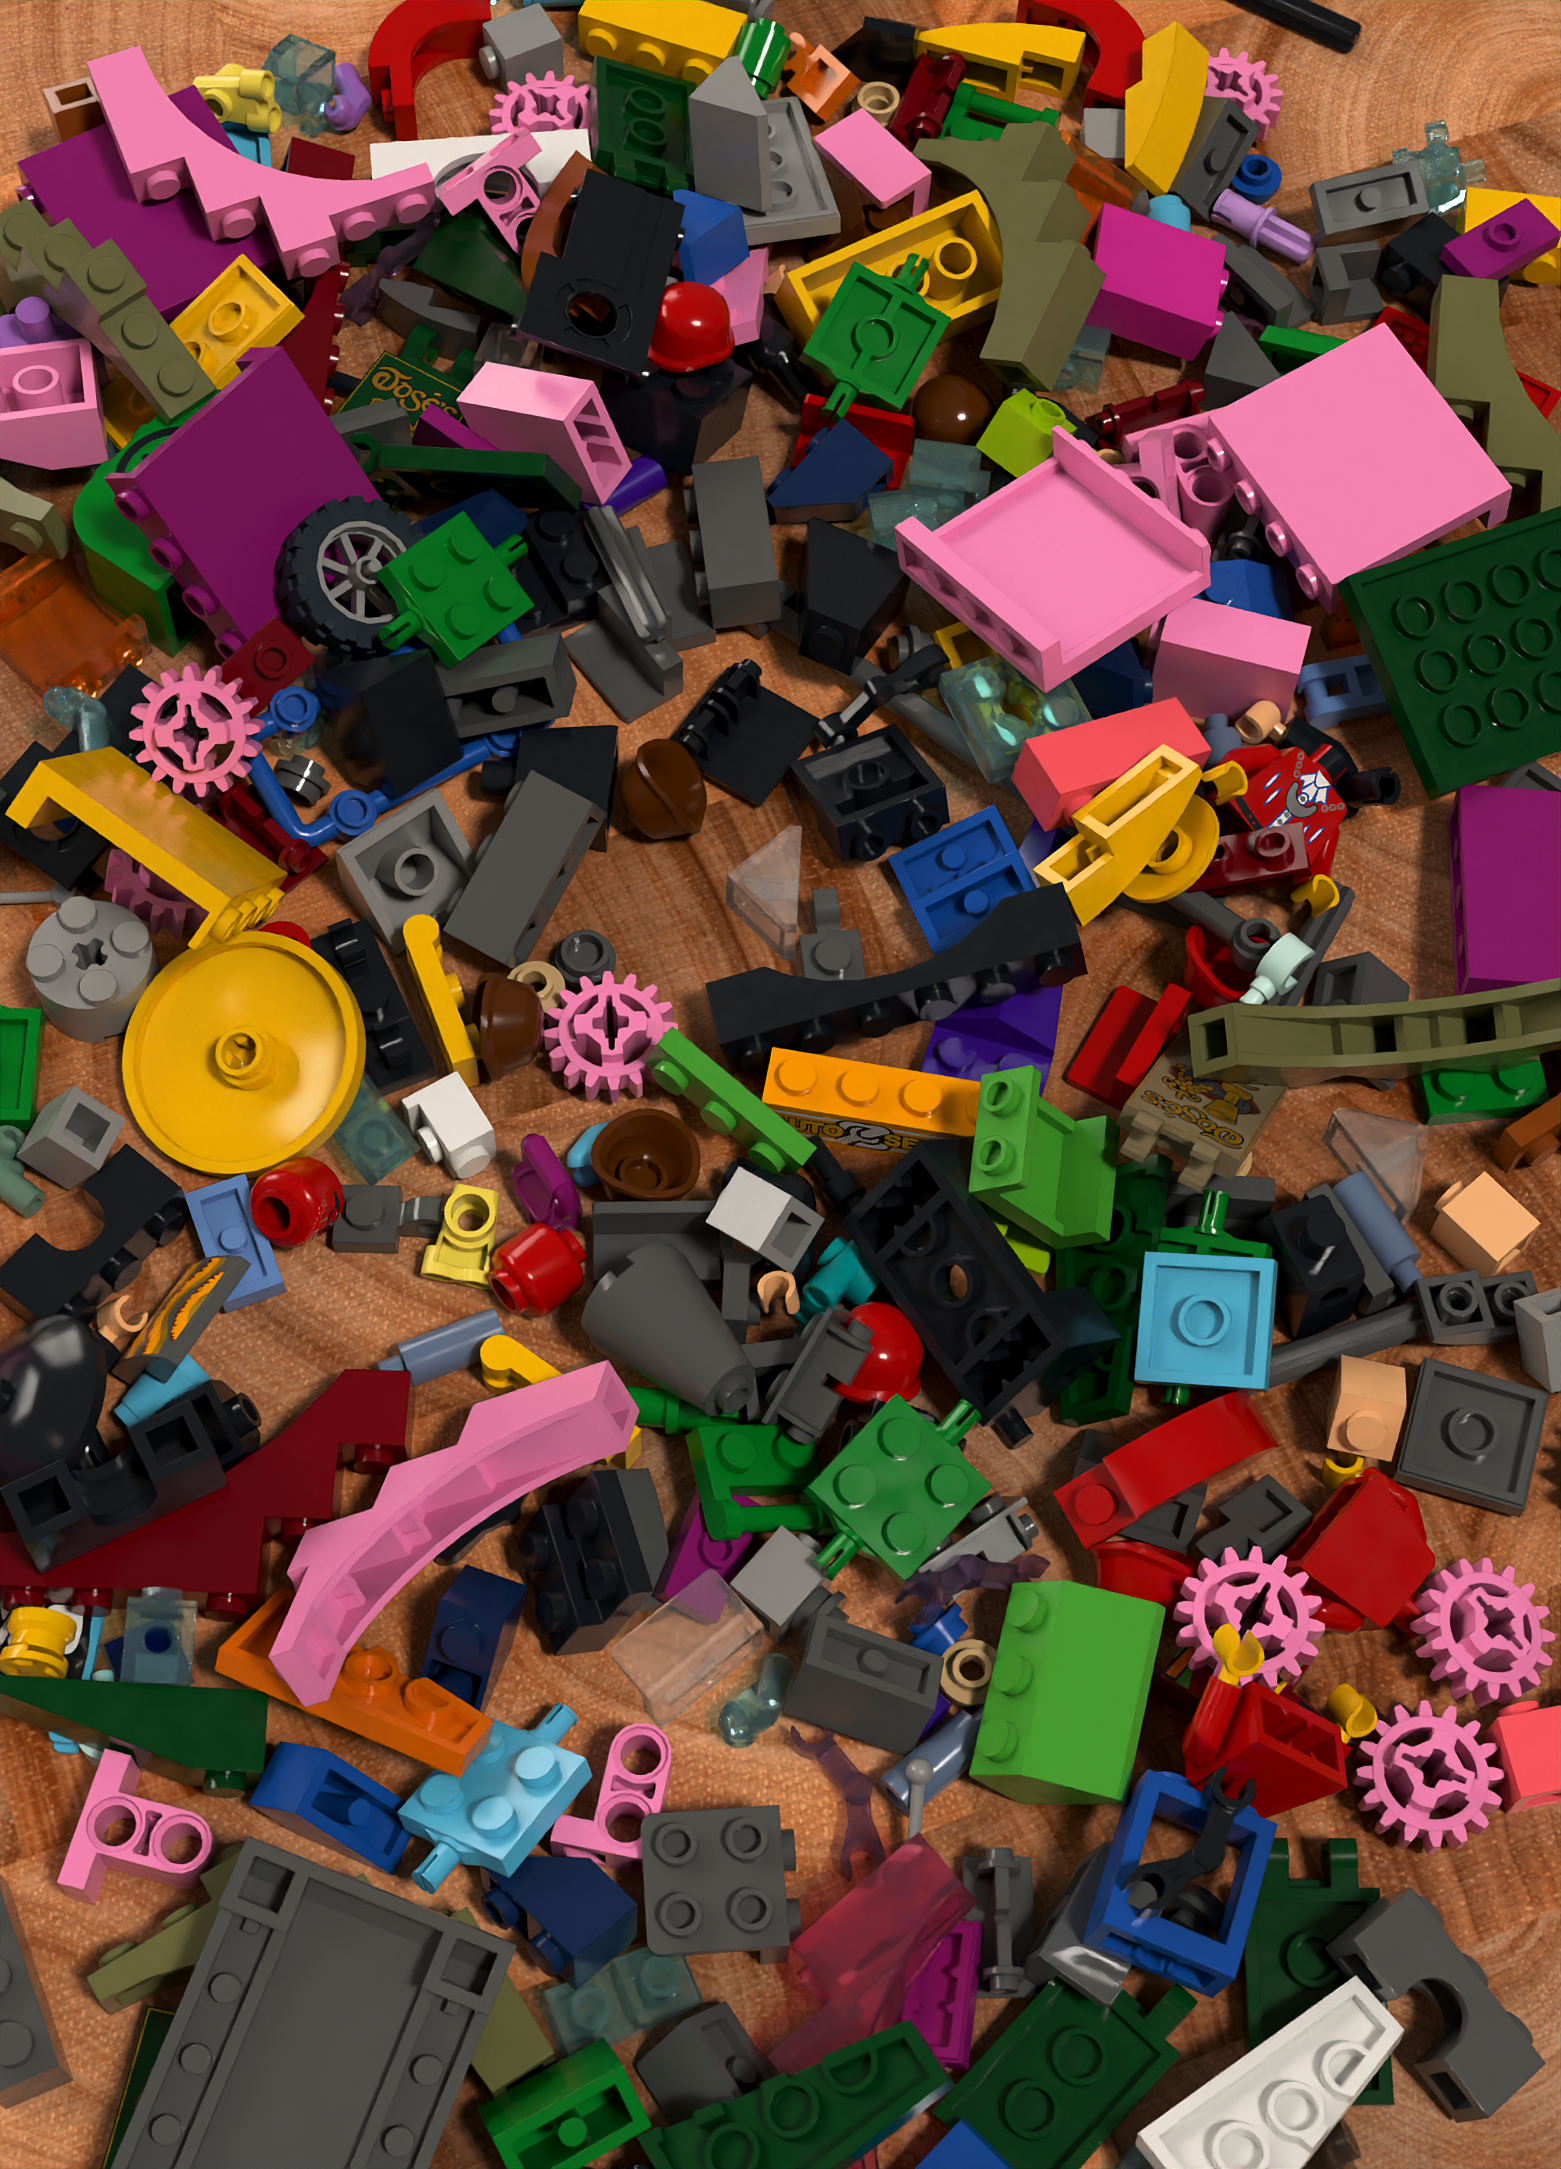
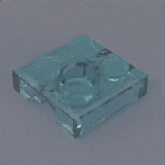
[938,653,1093,785]

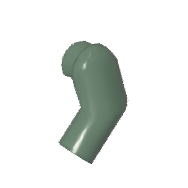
[0,1125,46,1218]

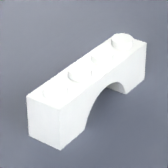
[370,128,591,232]

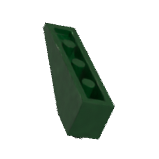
[412,211,529,325]
[0,1675,269,1798]

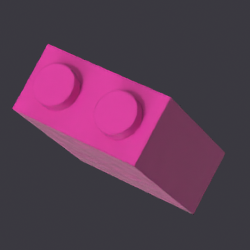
[1083,202,1229,362]

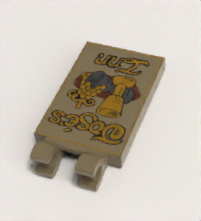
[1116,1031,1289,1193]

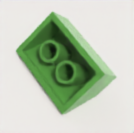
[969,1580,1166,1804]

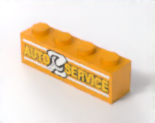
[762,1047,981,1159]

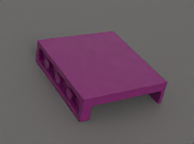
[15,84,303,322]
[104,346,389,660]
[1447,785,1561,996]

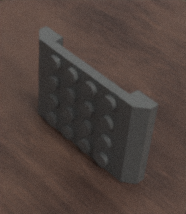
[111,1836,517,2169]

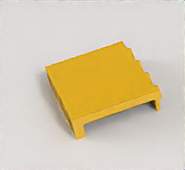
[5,746,289,951]

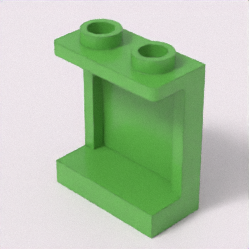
[968,1065,1120,1250]

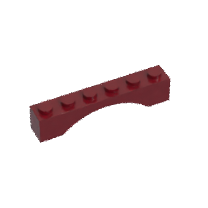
[276,136,357,416]

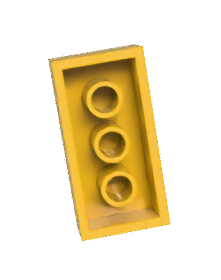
[773,189,1003,395]

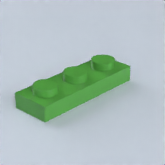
[644,1026,817,1177]

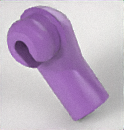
[323,62,372,132]

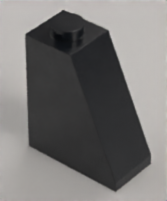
[798,517,911,676]

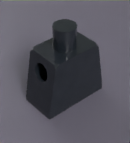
[480,725,619,853]
[1242,1194,1366,1342]

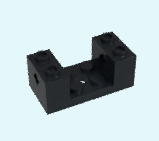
[841,1136,1122,1427]

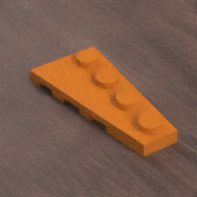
[214,1585,494,1778]

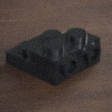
[508,508,612,639]
[789,723,950,864]
[518,1469,654,1656]

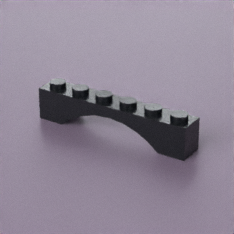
[705,881,1088,1074]

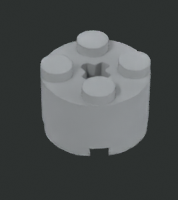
[26,896,160,1043]

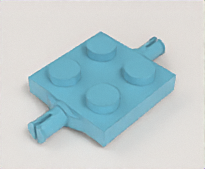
[397,1702,593,1894]

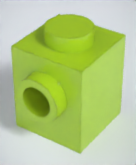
[975,388,1078,478]

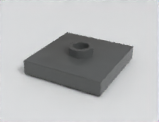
[1393,1357,1550,1518]

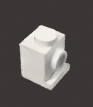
[402,1071,497,1179]

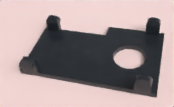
[508,168,686,387]
[0,663,220,898]

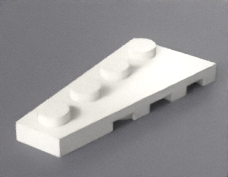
[1135,1975,1404,2169]

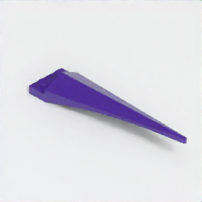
[920,712,1099,1098]

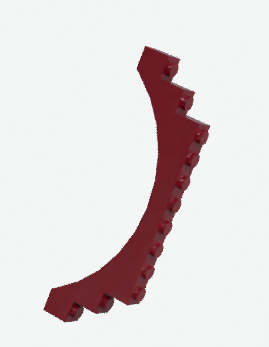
[0,1369,416,1622]

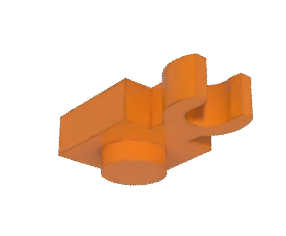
[782,32,860,122]

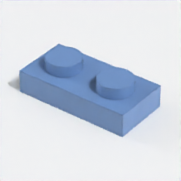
[184,1173,287,1313]

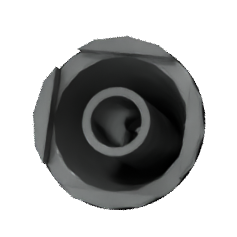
[581,1242,755,1416]

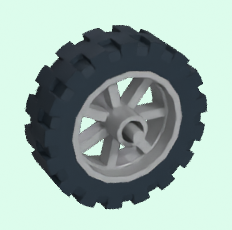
[276,496,425,661]

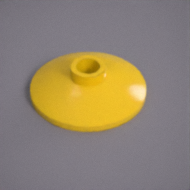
[1122,794,1220,903]

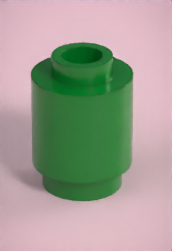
[732,18,792,101]

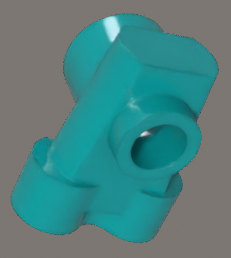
[793,1236,884,1327]

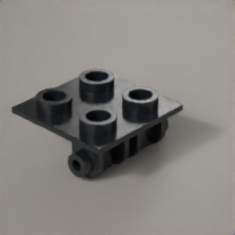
[669,659,821,807]

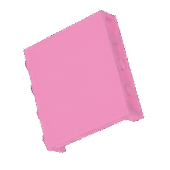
[1204,322,1512,615]
[894,425,1211,693]

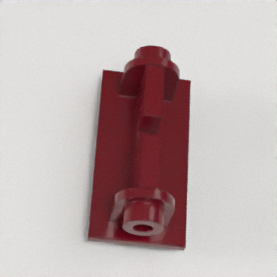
[888,52,967,151]
[1085,378,1205,454]
[211,615,317,719]
[210,780,329,895]
[1187,822,1312,897]

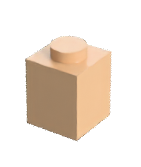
[1429,1171,1541,1278]
[1327,1354,1407,1462]

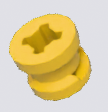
[0,1607,77,1679]

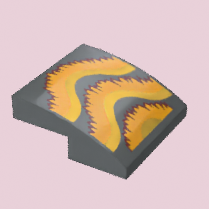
[111,1255,251,1386]

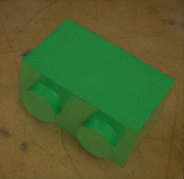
[477,2036,653,2169]

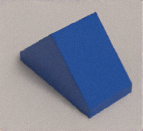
[673,189,750,286]

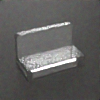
[610,1569,764,1730]

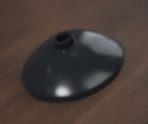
[0,1314,107,1507]

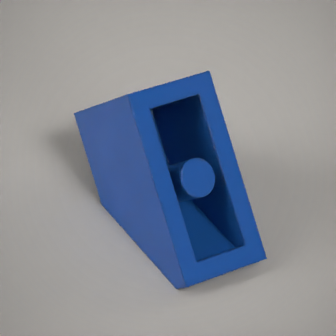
[1193,559,1295,622]
[248,1741,413,1875]

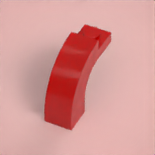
[368,0,492,141]
[1016,0,1146,125]
[1053,1391,1280,1550]

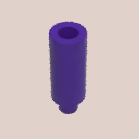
[579,455,676,517]

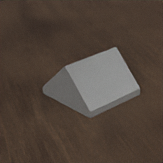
[688,56,773,212]
[334,787,478,955]

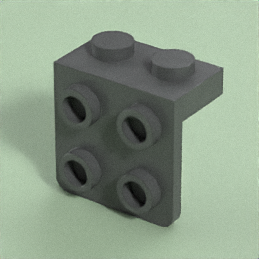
[641,1805,802,1965]

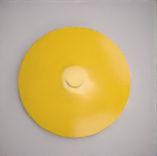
[122,931,366,1179]

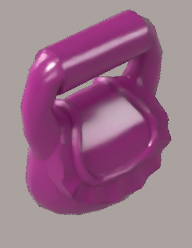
[510,1133,583,1232]

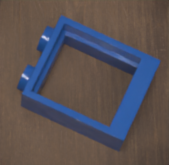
[1081,1769,1278,1998]

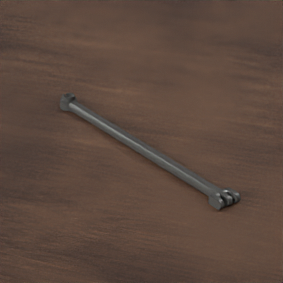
[740,579,1281,973]

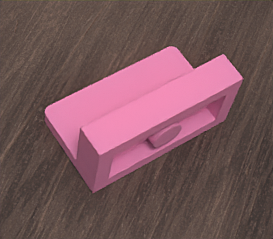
[815,108,932,218]

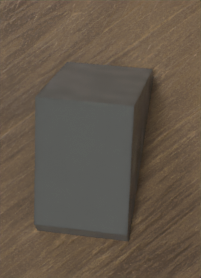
[1197,311,1281,411]

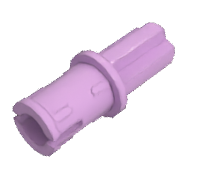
[1210,188,1316,264]

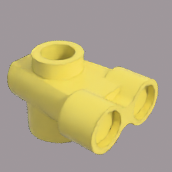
[192,64,282,134]
[420,1184,500,1290]

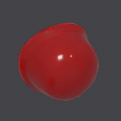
[647,281,735,373]
[1182,924,1269,1010]
[824,1302,925,1404]
[1089,1540,1200,1621]

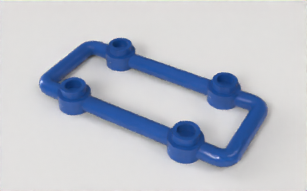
[234,622,556,848]

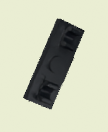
[310,918,436,1098]

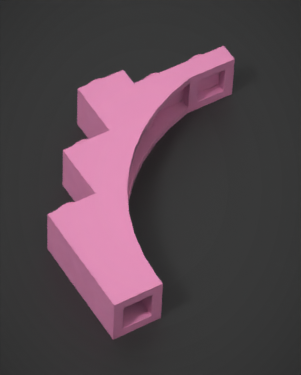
[87,45,437,281]
[268,1360,640,1707]

